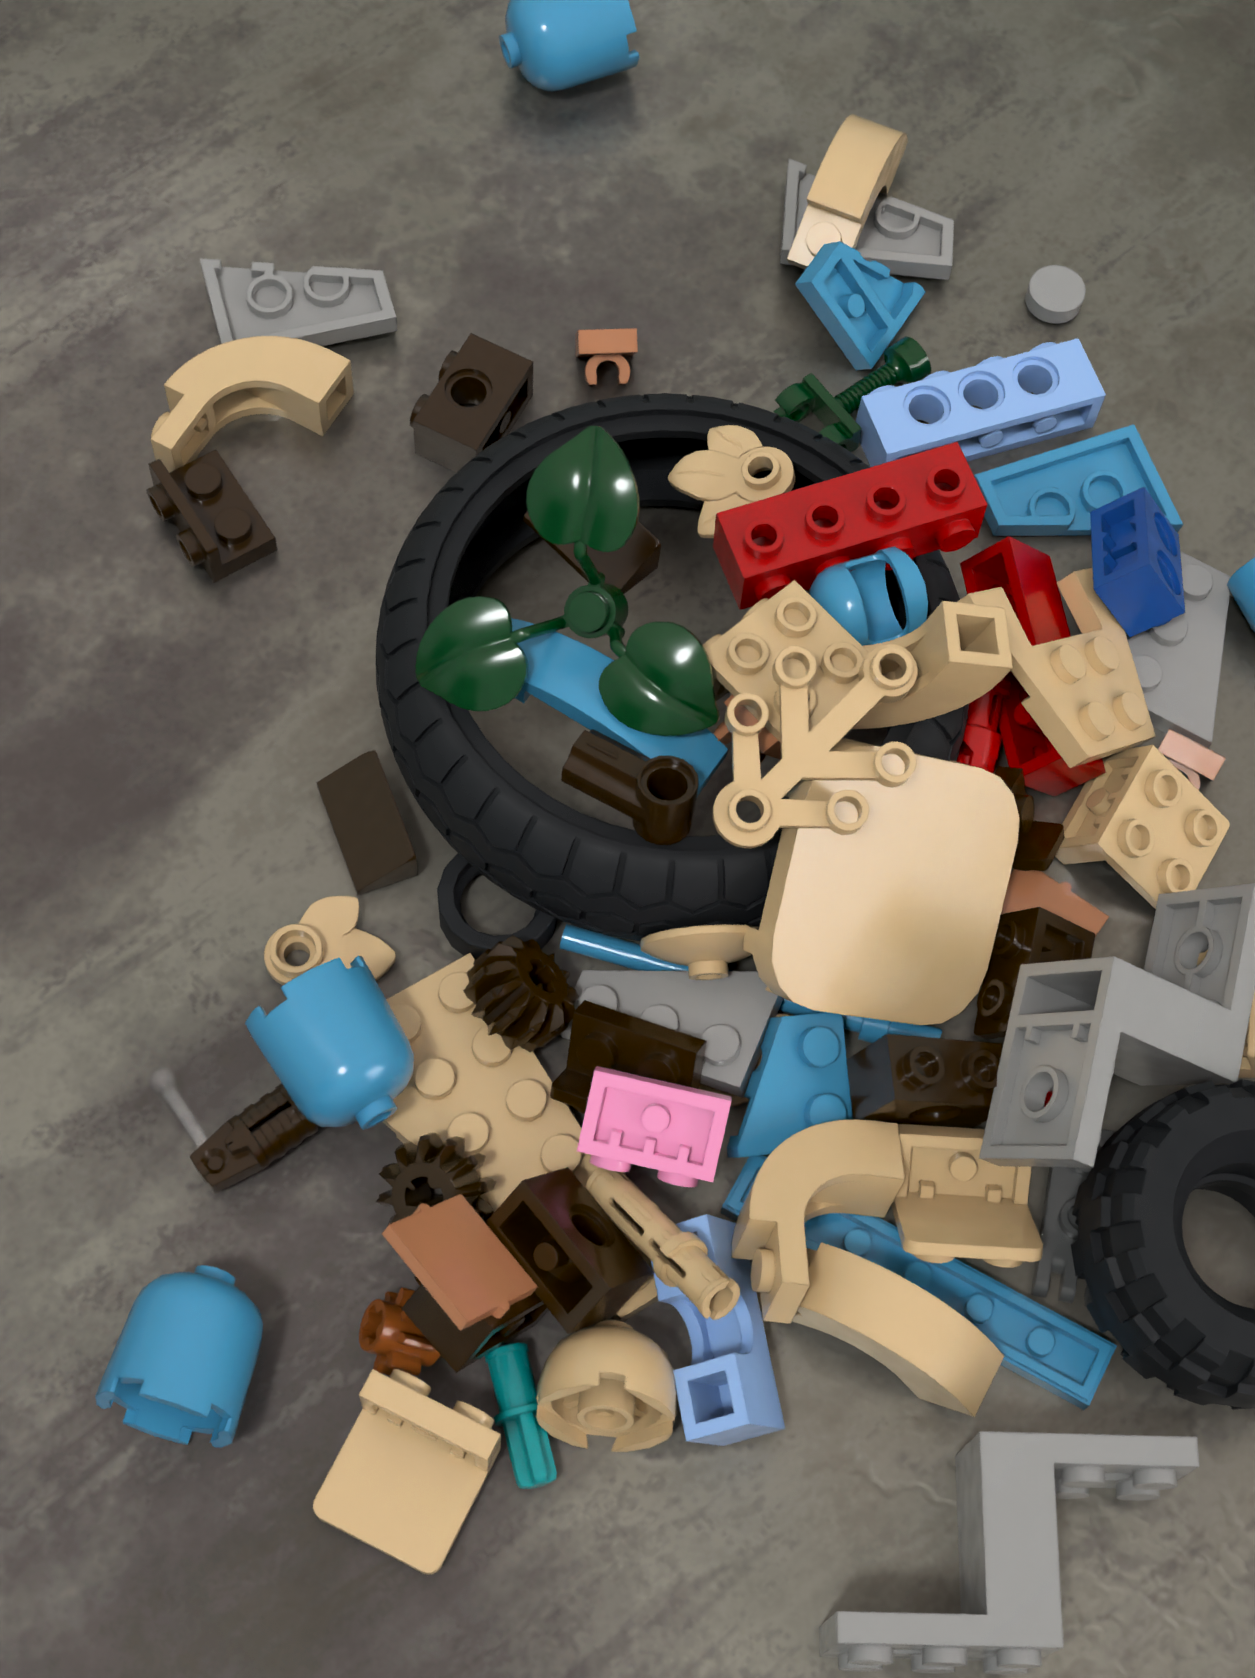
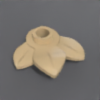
[668,425,795,538]
[264,896,396,985]

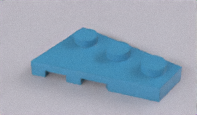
[974,424,1183,536]

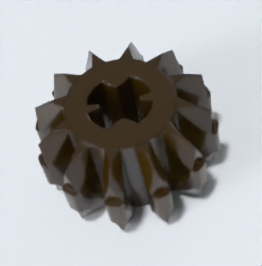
[463,935,579,1053]
[376,1132,496,1226]

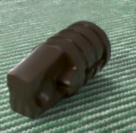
[190,1083,318,1193]

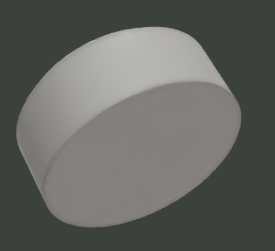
[1025,265,1086,324]

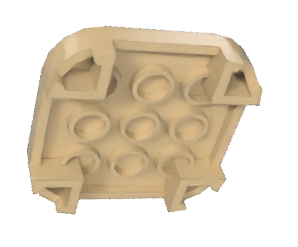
[743,738,1020,1025]

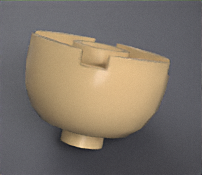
[536,1320,678,1452]

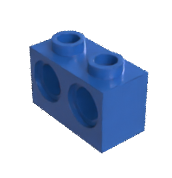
[1090,487,1185,637]

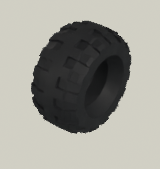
[1071,1079,1255,1410]

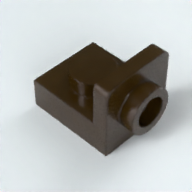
[994,766,1065,871]

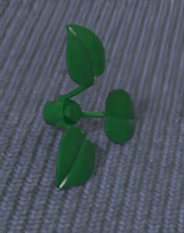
[415,426,720,736]

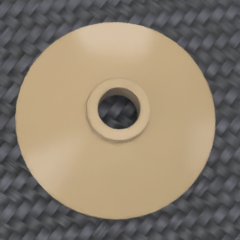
[640,925,752,980]

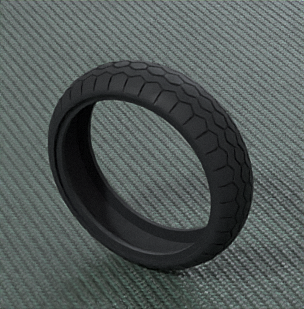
[375,393,969,941]

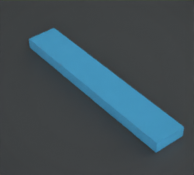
[720,1155,1117,1410]

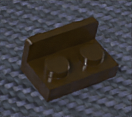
[146,450,277,583]
[974,907,1095,1040]
[550,1000,707,1114]

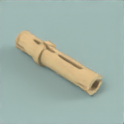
[585,1167,740,1320]

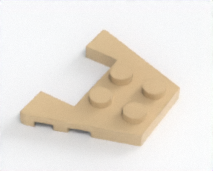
[957,568,1156,768]

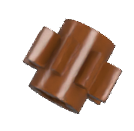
[359,1287,440,1376]

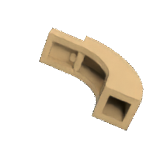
[787,114,908,269]
[151,336,354,473]
[852,601,1013,729]
[732,1119,905,1324]
[757,1242,1004,1417]

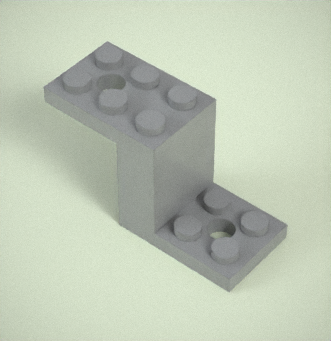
[979,883,1255,1168]
[819,1431,1199,1675]

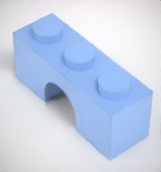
[651,1214,785,1446]

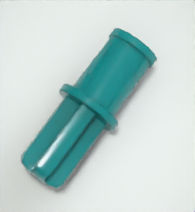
[484,1343,557,1489]

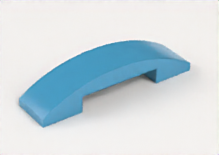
[511,618,728,797]

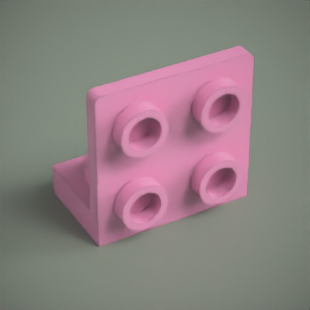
[577,1066,732,1187]

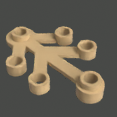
[712,643,917,848]

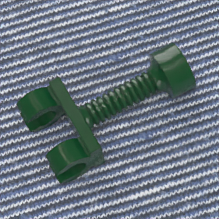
[774,336,931,452]

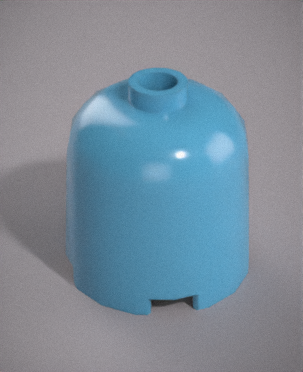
[499,0,639,92]
[245,956,414,1130]
[95,1265,263,1448]

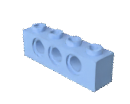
[856,338,1106,467]

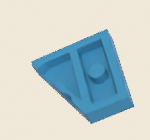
[795,241,925,370]
[727,1012,853,1158]

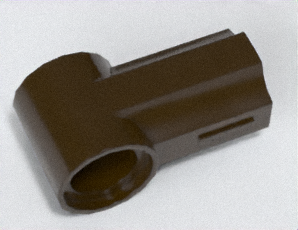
[561,729,699,845]

